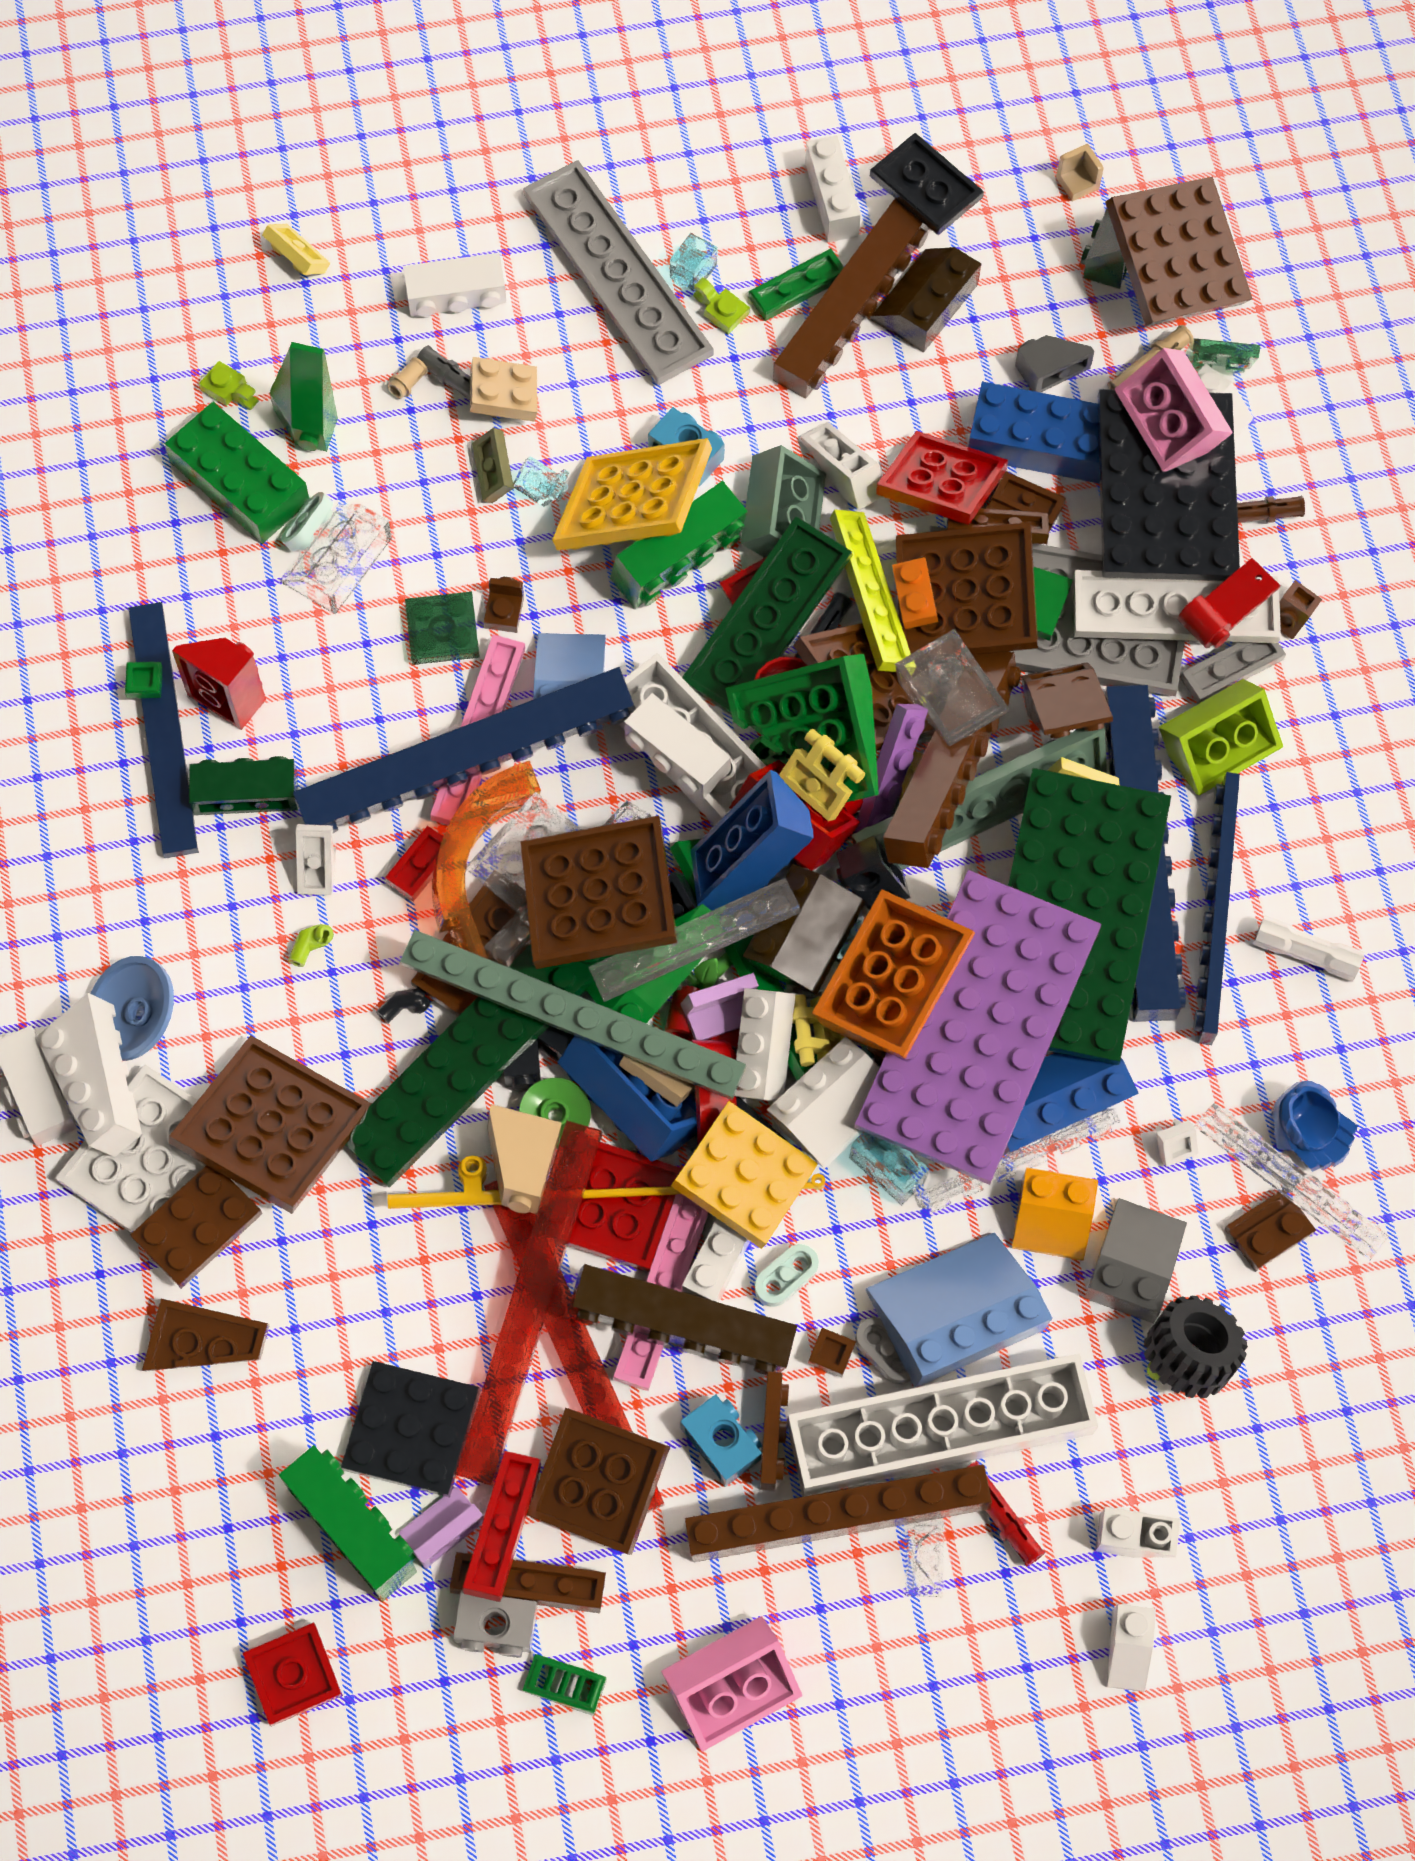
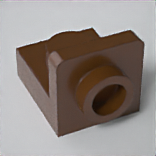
[483,576,524,633]
[1279,580,1323,639]

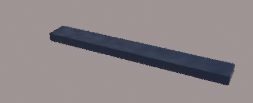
[128,602,199,859]

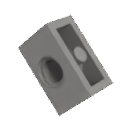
[453,1591,538,1658]

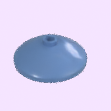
[90,956,174,1061]

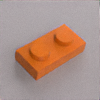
[892,557,938,629]

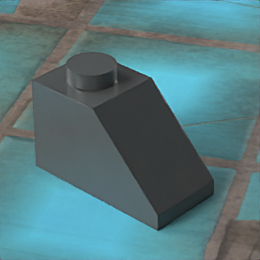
[1015,335,1095,393]

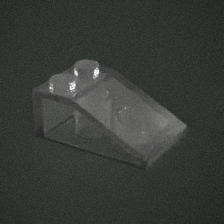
[895,629,1010,747]
[465,792,582,913]

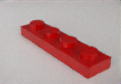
[463,1451,541,1602]

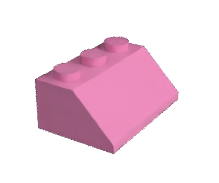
[1114,348,1233,472]
[661,1616,803,1752]

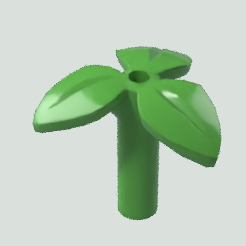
[684,952,733,990]

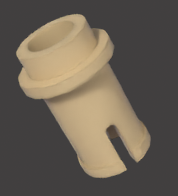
[388,357,428,399]

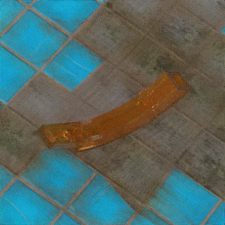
[432,760,541,959]

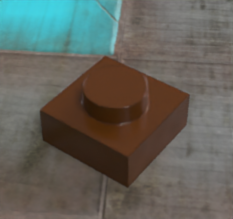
[808,1327,856,1378]

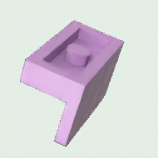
[680,973,759,1040]
[399,1487,484,1570]

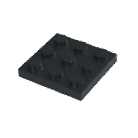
[341,1361,481,1498]

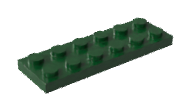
[682,516,853,715]

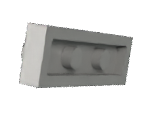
[1180,642,1286,704]

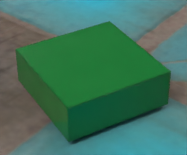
[125,662,163,698]

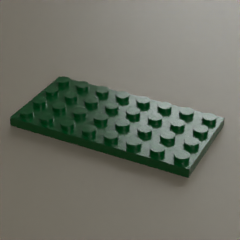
[1008,768,1172,1065]

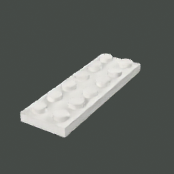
[1073,570,1281,643]

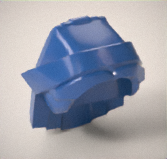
[1271,1080,1358,1172]

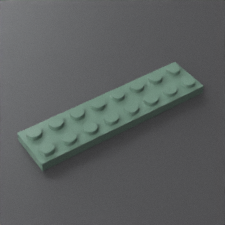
[852,728,1107,870]

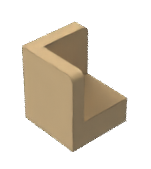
[1056,143,1104,202]

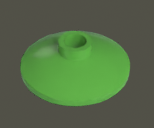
[519,1077,591,1149]

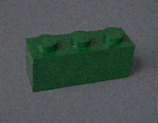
[189,756,298,816]

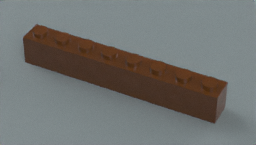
[773,198,929,399]
[883,651,1021,868]
[685,1464,992,1563]

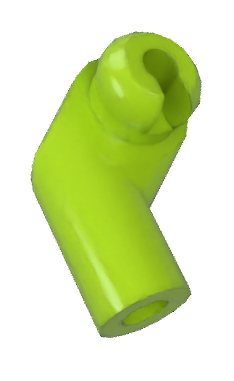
[288,924,334,967]

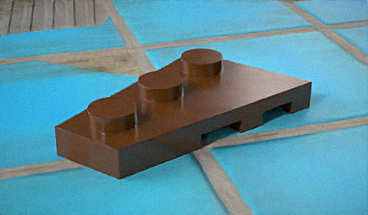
[142,1298,270,1372]

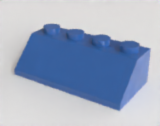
[691,770,814,917]
[557,1036,697,1161]
[1003,1052,1139,1155]

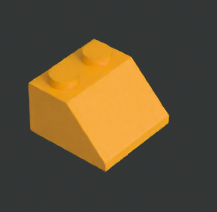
[1011,1167,1098,1261]

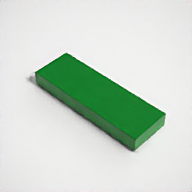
[748,248,844,321]

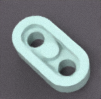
[281,492,333,551]
[755,1244,819,1307]

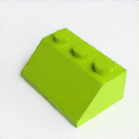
[1158,679,1284,796]

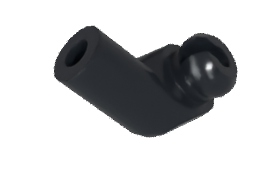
[376,988,430,1024]

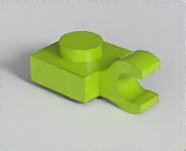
[693,277,750,335]
[199,361,259,410]

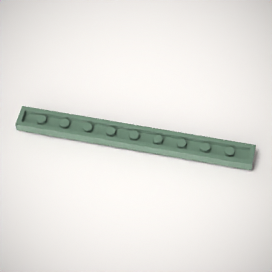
[400,929,746,1100]

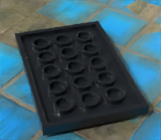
[1097,389,1240,581]

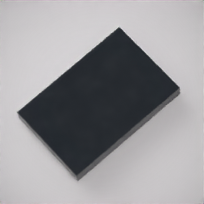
[869,132,984,236]

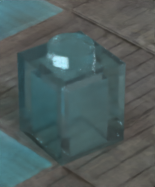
[670,232,718,292]

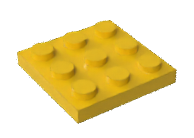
[671,1101,819,1249]

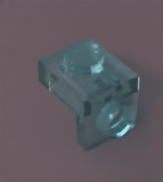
[513,456,570,508]

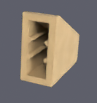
[487,1104,562,1214]

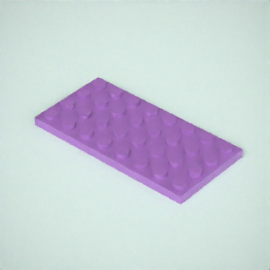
[855,870,1101,1185]

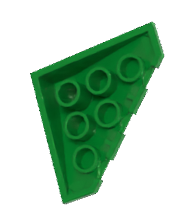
[725,654,879,802]

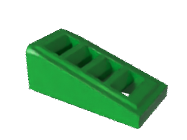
[522,1654,607,1717]

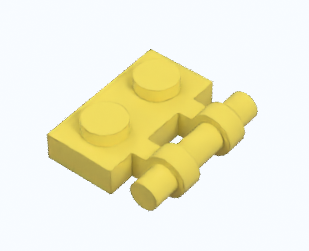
[779,729,865,821]
[792,994,851,1067]

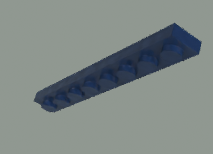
[1193,772,1240,1046]

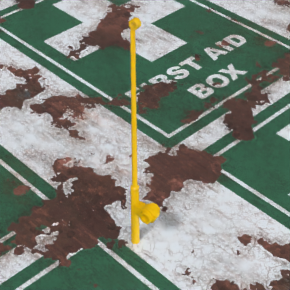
[387,1155,826,1209]

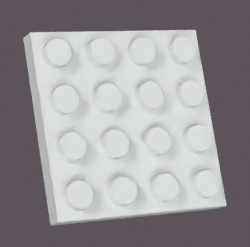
[55,1064,234,1233]

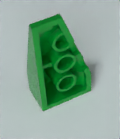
[269,342,338,452]
[586,904,730,1024]

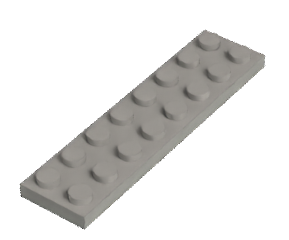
[523,160,714,385]

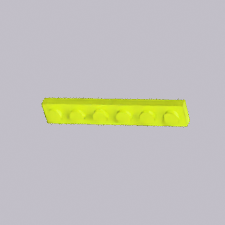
[829,509,914,673]

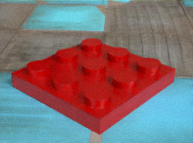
[876,430,1008,525]
[546,1136,683,1272]

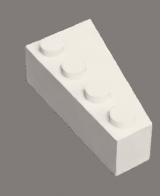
[35,993,142,1157]

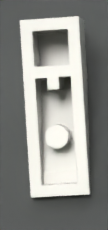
[800,421,882,510]

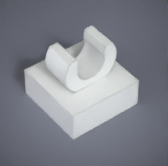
[1156,1119,1199,1167]

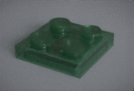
[1186,338,1261,373]
[405,591,480,665]

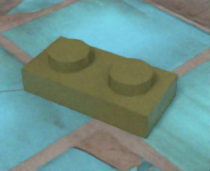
[472,427,514,504]

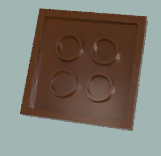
[527,1407,671,1555]

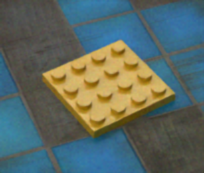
[552,438,712,551]

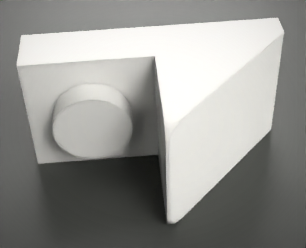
[296,824,337,895]

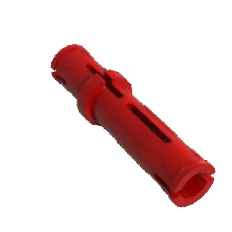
[967,1461,1046,1567]

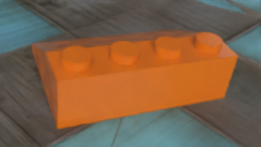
[812,889,975,1059]

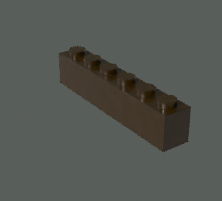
[568,1264,797,1375]

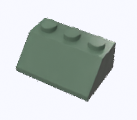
[741,445,826,558]

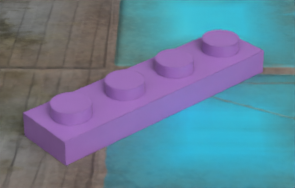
[853,704,928,834]

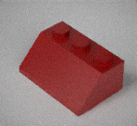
[172,637,266,730]
[729,760,860,871]

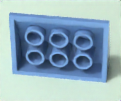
[865,1232,1053,1388]

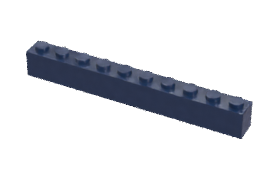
[293,667,636,833]
[1104,685,1186,1022]

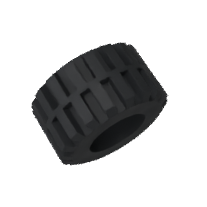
[1144,1295,1248,1399]

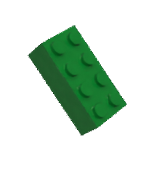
[164,401,309,544]
[610,480,748,609]
[279,1445,417,1602]

